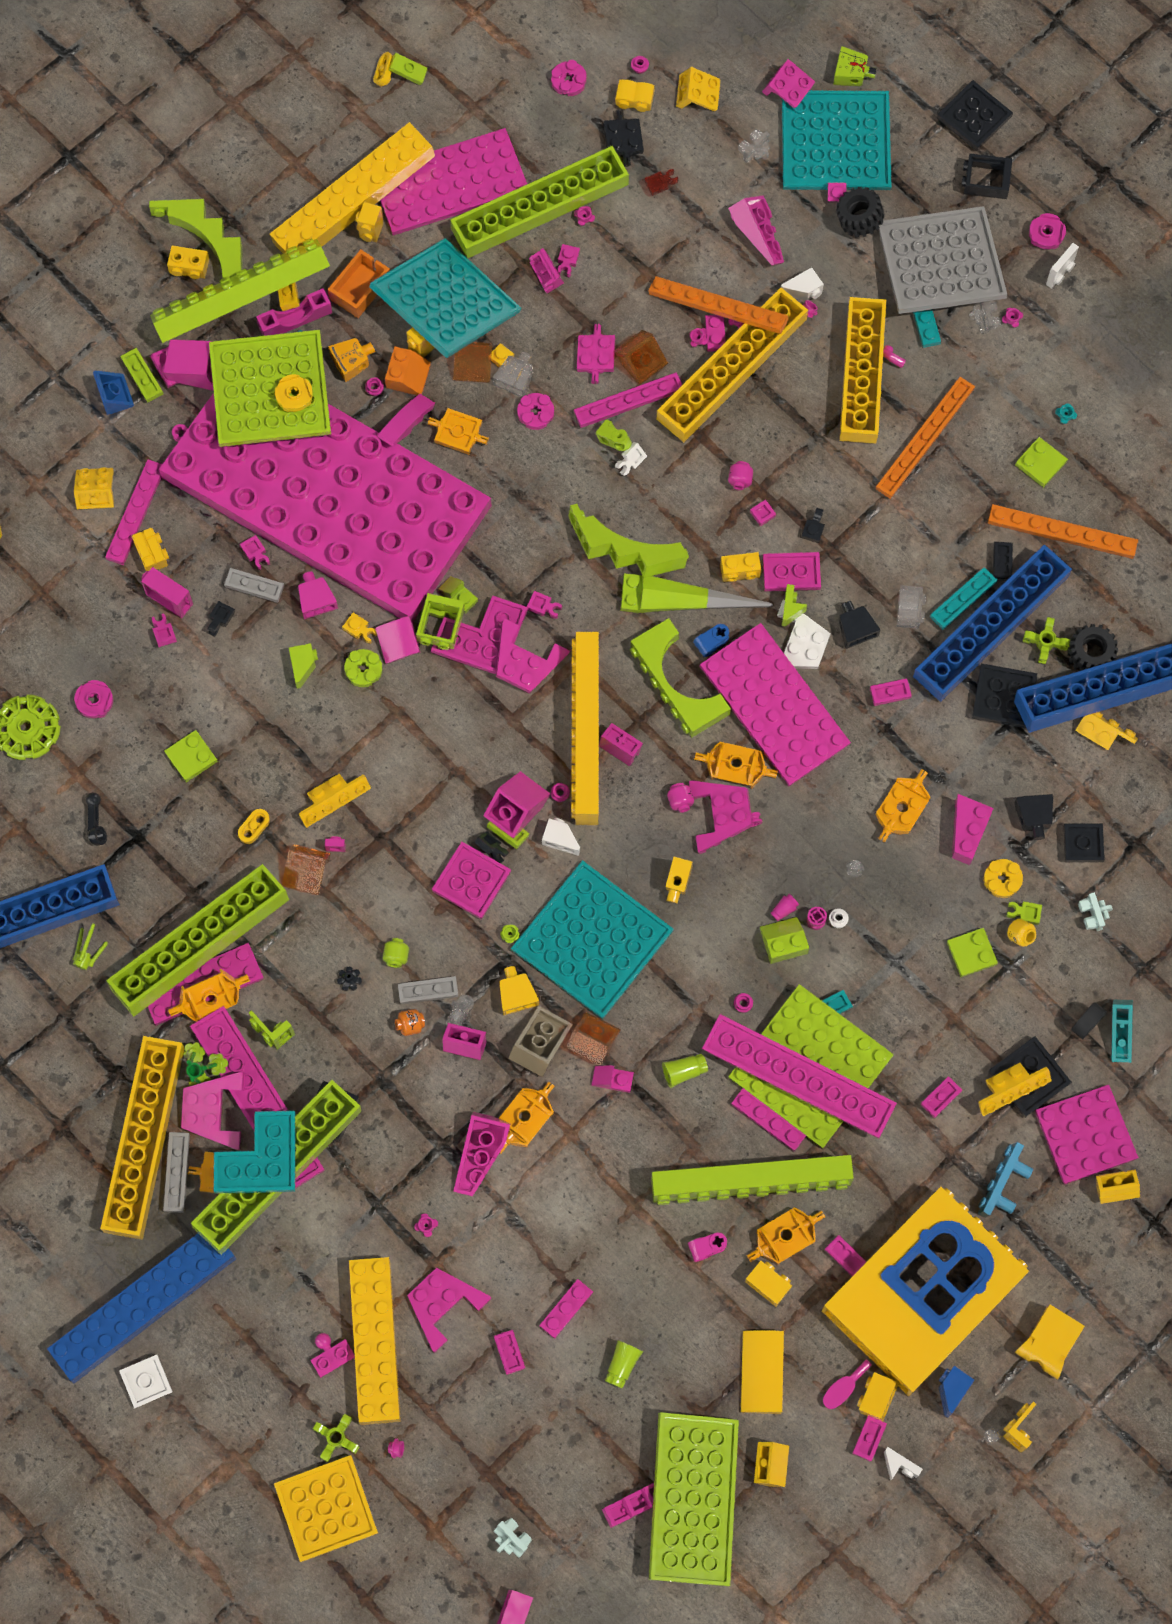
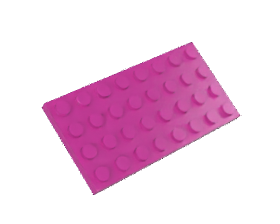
[380,128,527,236]
[699,623,851,787]

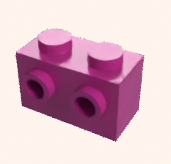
[443,1023,486,1060]

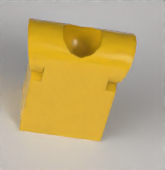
[1014,1305,1085,1380]

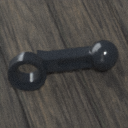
[86,792,107,846]

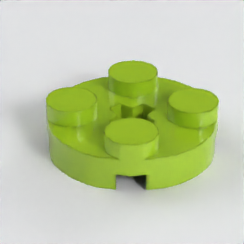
[344,649,383,687]

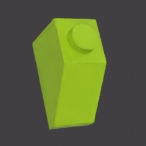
[289,643,318,689]

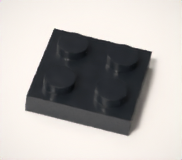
[1063,823,1105,862]

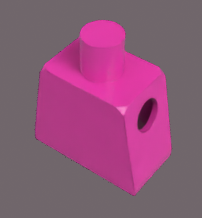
[298,571,338,619]

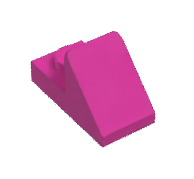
[592,1065,634,1093]

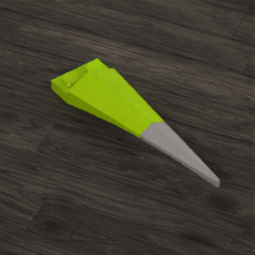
[620,573,773,613]

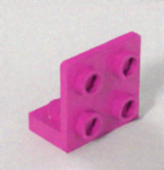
[762,59,815,108]

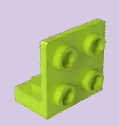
[249,1010,295,1050]

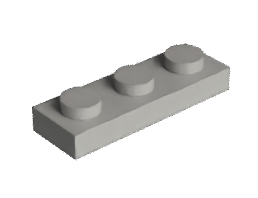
[224,568,284,603]
[398,976,459,1004]

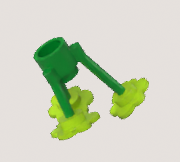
[183,1042,228,1086]

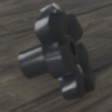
[337,967,362,991]

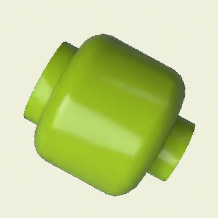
[382,938,409,968]

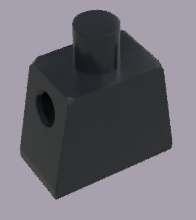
[838,601,880,649]
[1014,794,1053,840]

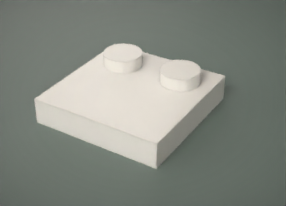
[1046,243,1079,289]
[120,1354,173,1408]

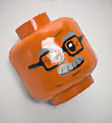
[395,1009,425,1036]

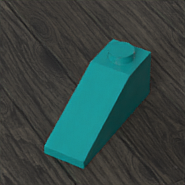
[1112,999,1133,1063]

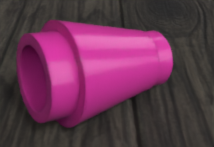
[771,894,799,921]

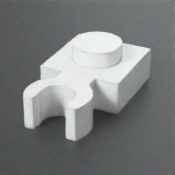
[615,442,647,475]

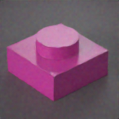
[827,183,846,201]
[750,500,776,526]
[325,836,346,852]

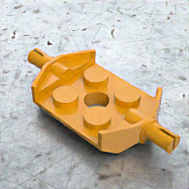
[694,742,778,789]
[875,769,931,843]
[168,969,250,1022]
[498,1082,555,1154]
[746,1207,825,1265]

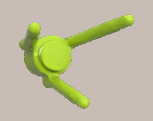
[73,923,108,970]

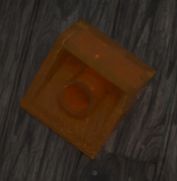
[614,330,668,384]
[566,1012,621,1065]

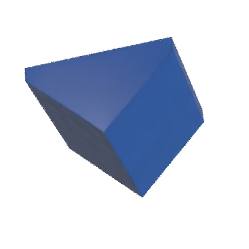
[93,371,134,415]

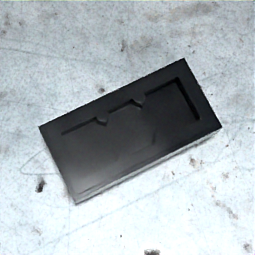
[993,542,1013,580]

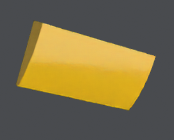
[741,1331,784,1414]

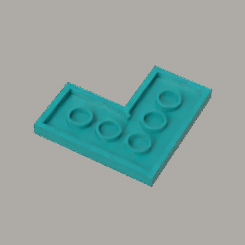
[214,1111,295,1193]

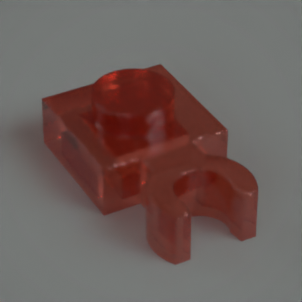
[644,169,679,196]

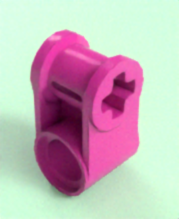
[688,1232,727,1262]

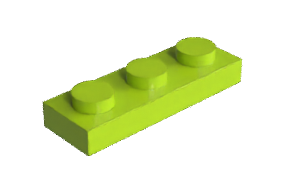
[120,348,163,403]

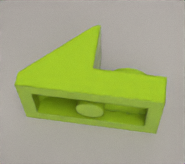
[438,576,478,614]
[782,584,807,626]

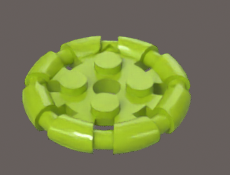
[0,694,61,760]

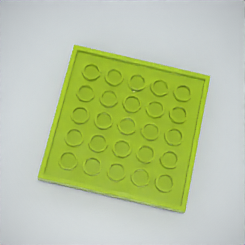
[209,330,331,447]
[728,984,894,1149]

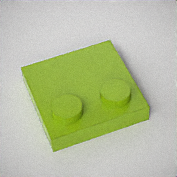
[1015,437,1068,488]
[164,730,218,783]
[947,928,998,977]

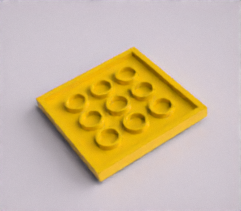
[274,1455,378,1562]

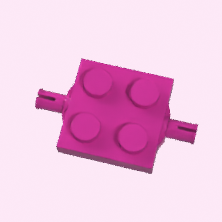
[577,324,615,384]

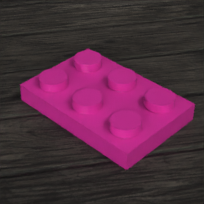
[763,552,821,591]

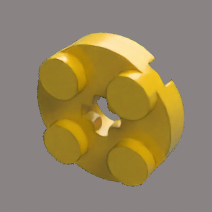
[275,374,313,412]
[984,859,1023,898]

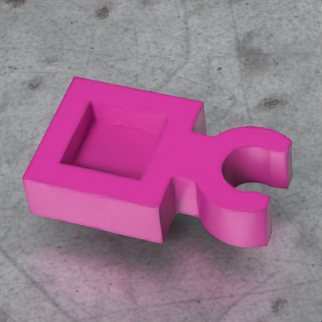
[558,244,580,278]
[240,535,270,570]
[527,591,562,619]
[152,613,177,647]

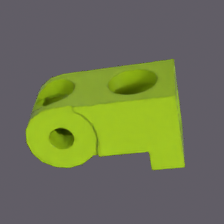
[595,419,632,451]

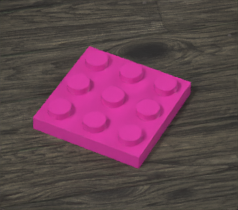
[432,842,511,920]

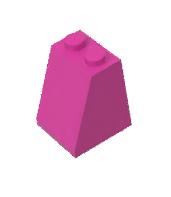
[163,339,214,391]
[483,771,550,838]

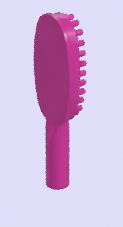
[823,1359,872,1409]

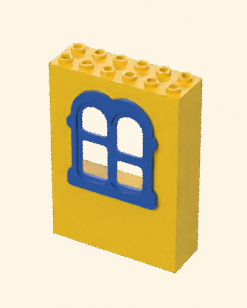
[822,1187,1029,1397]

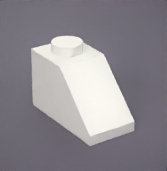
[781,267,824,301]
[542,818,580,856]

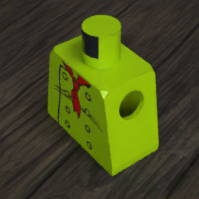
[833,46,877,86]

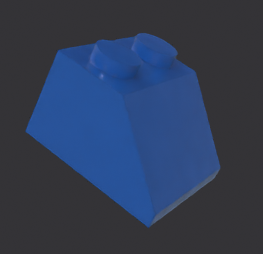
[938,1366,974,1418]

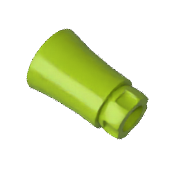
[662,1054,708,1088]
[605,1340,643,1388]

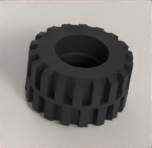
[836,187,885,237]
[1068,624,1118,671]

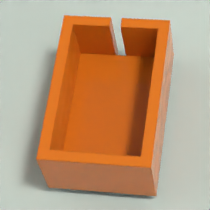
[328,249,390,318]

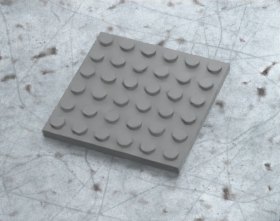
[878,206,1007,314]

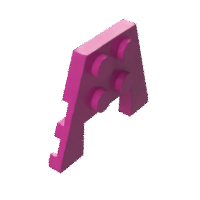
[496,618,570,693]
[689,781,753,854]
[181,1072,244,1150]
[407,1268,492,1353]

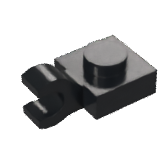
[801,508,825,543]
[207,601,235,637]
[474,831,509,863]

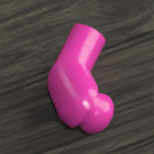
[883,345,906,368]

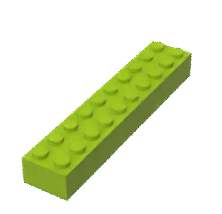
[450,146,629,258]
[150,238,330,343]
[106,864,289,1017]
[191,1080,361,1255]
[651,1155,854,1205]

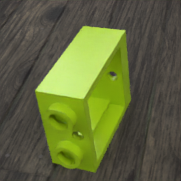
[416,593,465,650]

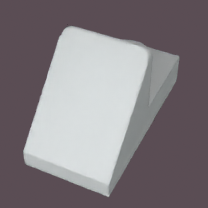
[884,1447,922,1480]

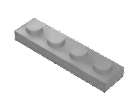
[163,1132,190,1213]

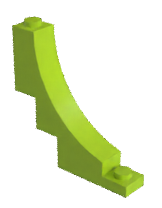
[149,199,242,278]
[568,504,689,578]

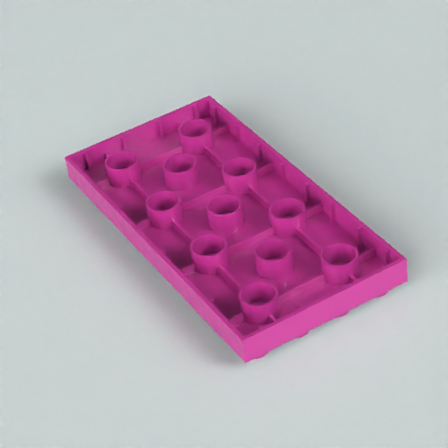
[159,393,492,623]

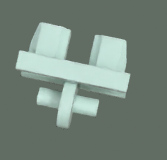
[1078,893,1113,931]
[494,1518,532,1558]

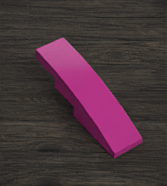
[377,394,435,447]
[602,1483,654,1528]

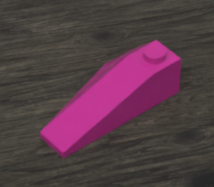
[728,195,784,265]
[453,1112,510,1196]

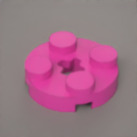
[551,60,587,96]
[1029,213,1066,249]
[517,393,554,430]
[74,680,113,718]

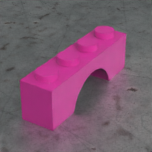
[256,288,332,336]

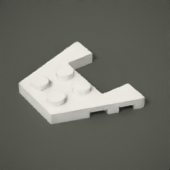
[777,599,831,669]

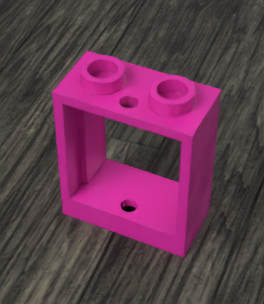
[141,567,193,618]

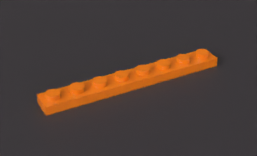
[648,276,789,334]
[876,377,975,499]
[988,504,1138,559]

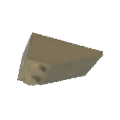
[508,1006,573,1077]

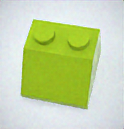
[760,917,809,964]

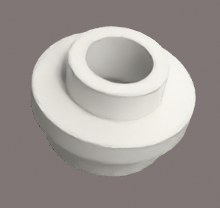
[829,909,848,928]

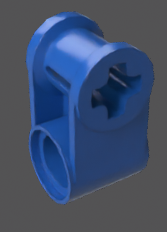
[693,624,729,657]

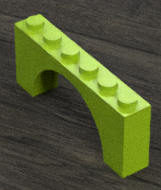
[629,618,731,738]

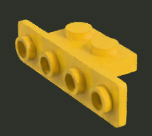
[1075,712,1138,750]
[299,774,371,828]
[978,1063,1051,1116]

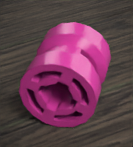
[806,907,827,930]

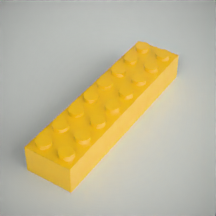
[839,297,886,444]
[349,1257,401,1425]

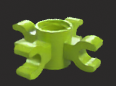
[1023,617,1070,664]
[313,1414,360,1462]

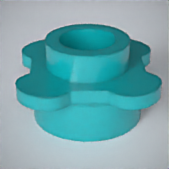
[1055,403,1077,424]

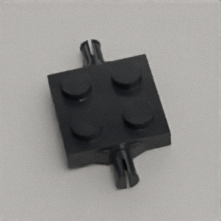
[603,109,644,167]

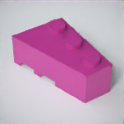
[952,794,994,865]

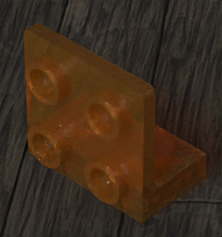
[453,342,493,382]
[282,844,331,895]

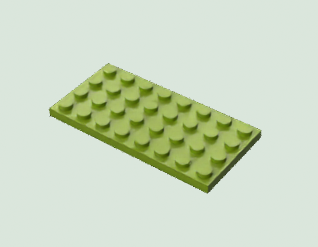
[649,1412,739,1587]

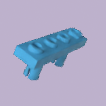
[978,1142,1033,1217]

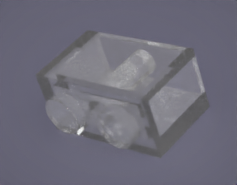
[896,585,926,629]

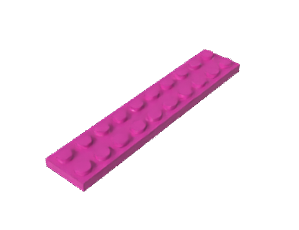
[190,1006,325,1189]
[702,1014,897,1139]

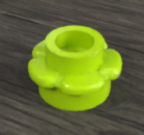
[500,925,520,943]

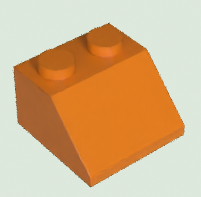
[385,346,431,396]

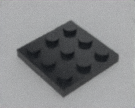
[937,80,1013,151]
[972,663,1038,728]
[988,1036,1072,1118]

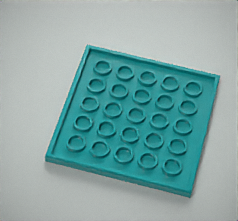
[782,90,892,190]
[369,238,521,358]
[511,860,674,1020]

